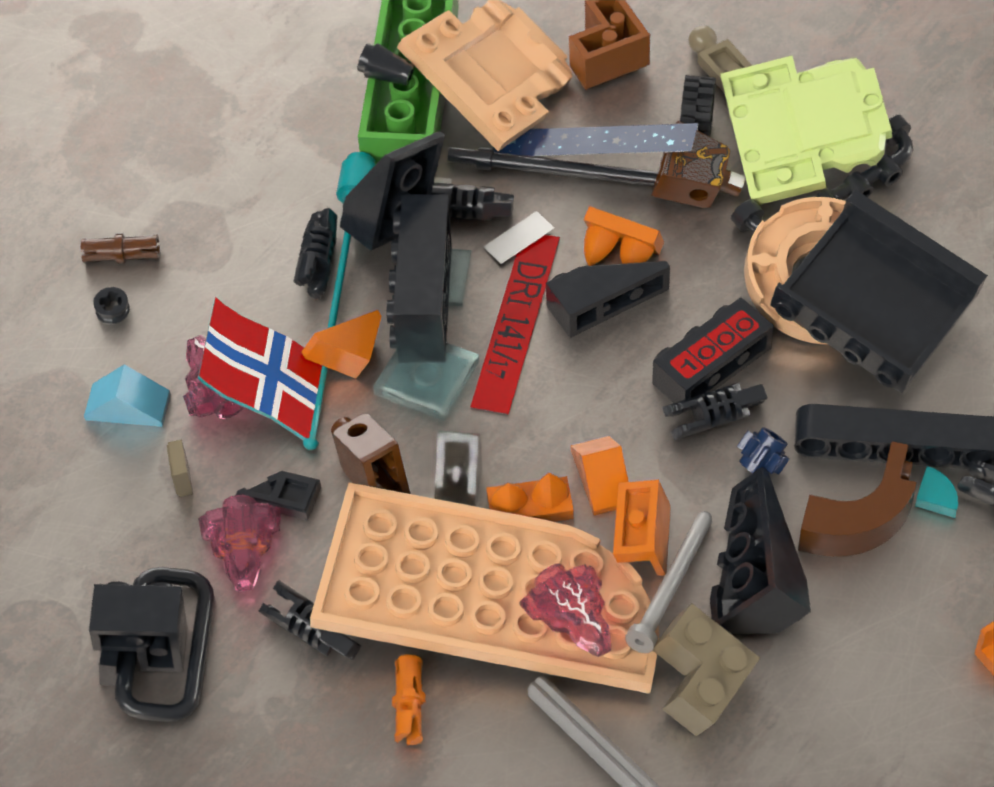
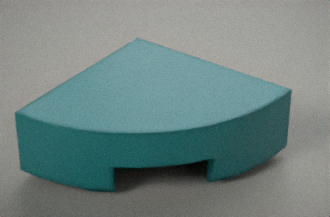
[915,466,958,518]

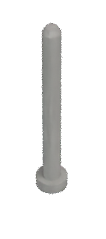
[625,511,712,653]

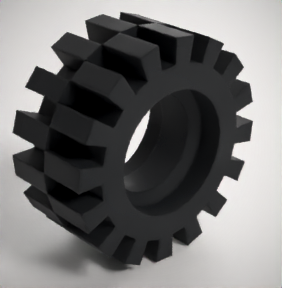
[680,75,716,137]

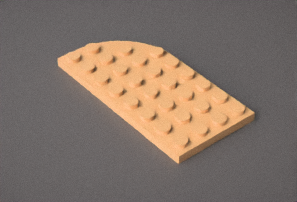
[310,483,659,694]

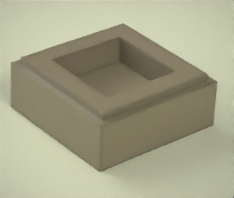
[166,439,193,497]

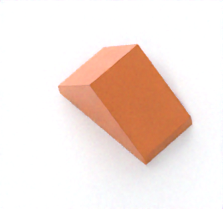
[302,310,382,379]
[570,436,629,516]

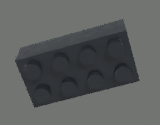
[386,195,452,364]

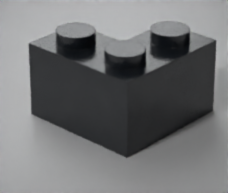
[89,581,188,672]

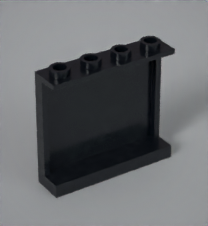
[770,190,988,394]

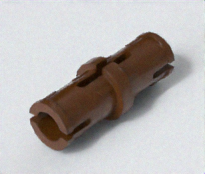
[81,233,160,264]

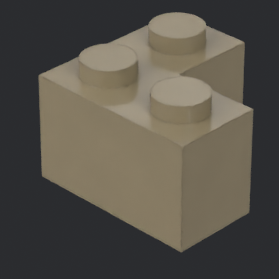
[653,603,760,736]

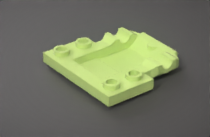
[720,56,892,205]

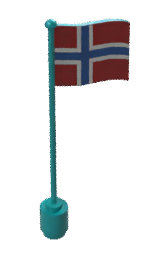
[198,152,376,450]

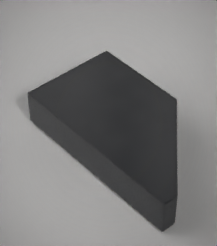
[235,471,321,521]

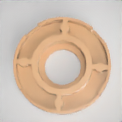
[744,197,846,345]

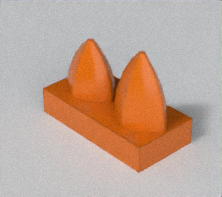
[583,206,664,266]
[486,472,574,522]

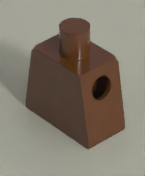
[331,414,411,494]

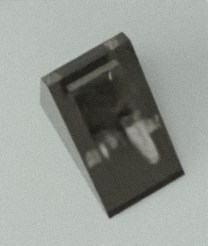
[434,431,482,507]

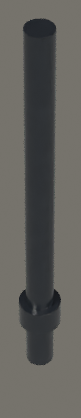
[448,147,657,186]

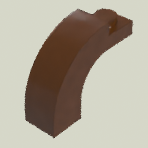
[798,441,917,557]

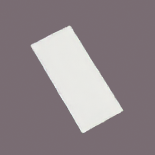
[483,211,555,264]

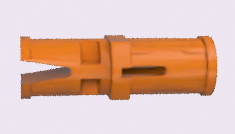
[392,655,426,746]

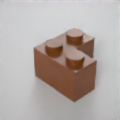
[569,0,650,90]

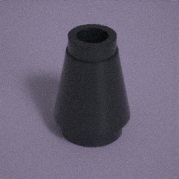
[357,43,415,86]

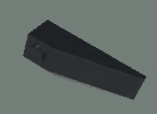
[710,467,811,634]

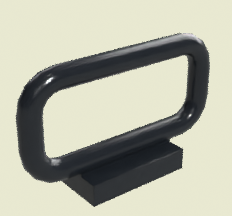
[99,567,214,722]

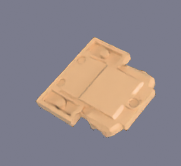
[397,0,572,151]

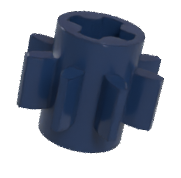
[737,427,790,475]

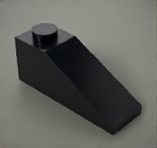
[546,261,670,338]

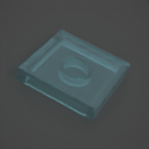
[373,342,479,421]

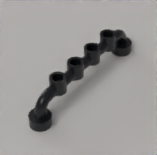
[731,115,913,232]

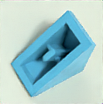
[84,364,171,427]

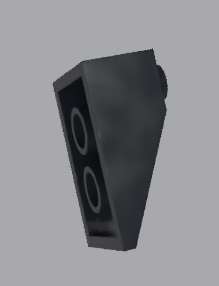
[340,131,445,251]

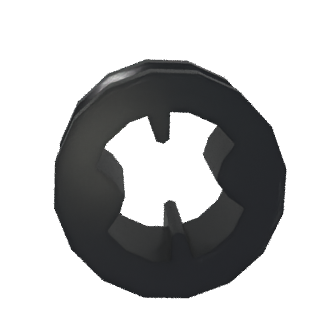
[93,287,130,324]

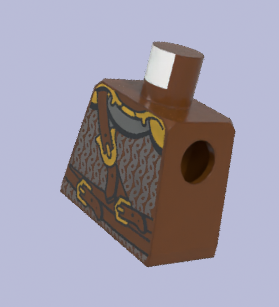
[651,120,745,208]

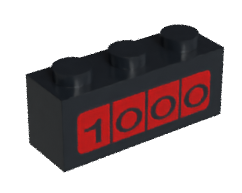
[652,297,774,413]

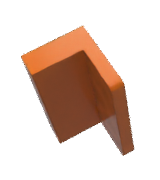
[613,479,671,576]

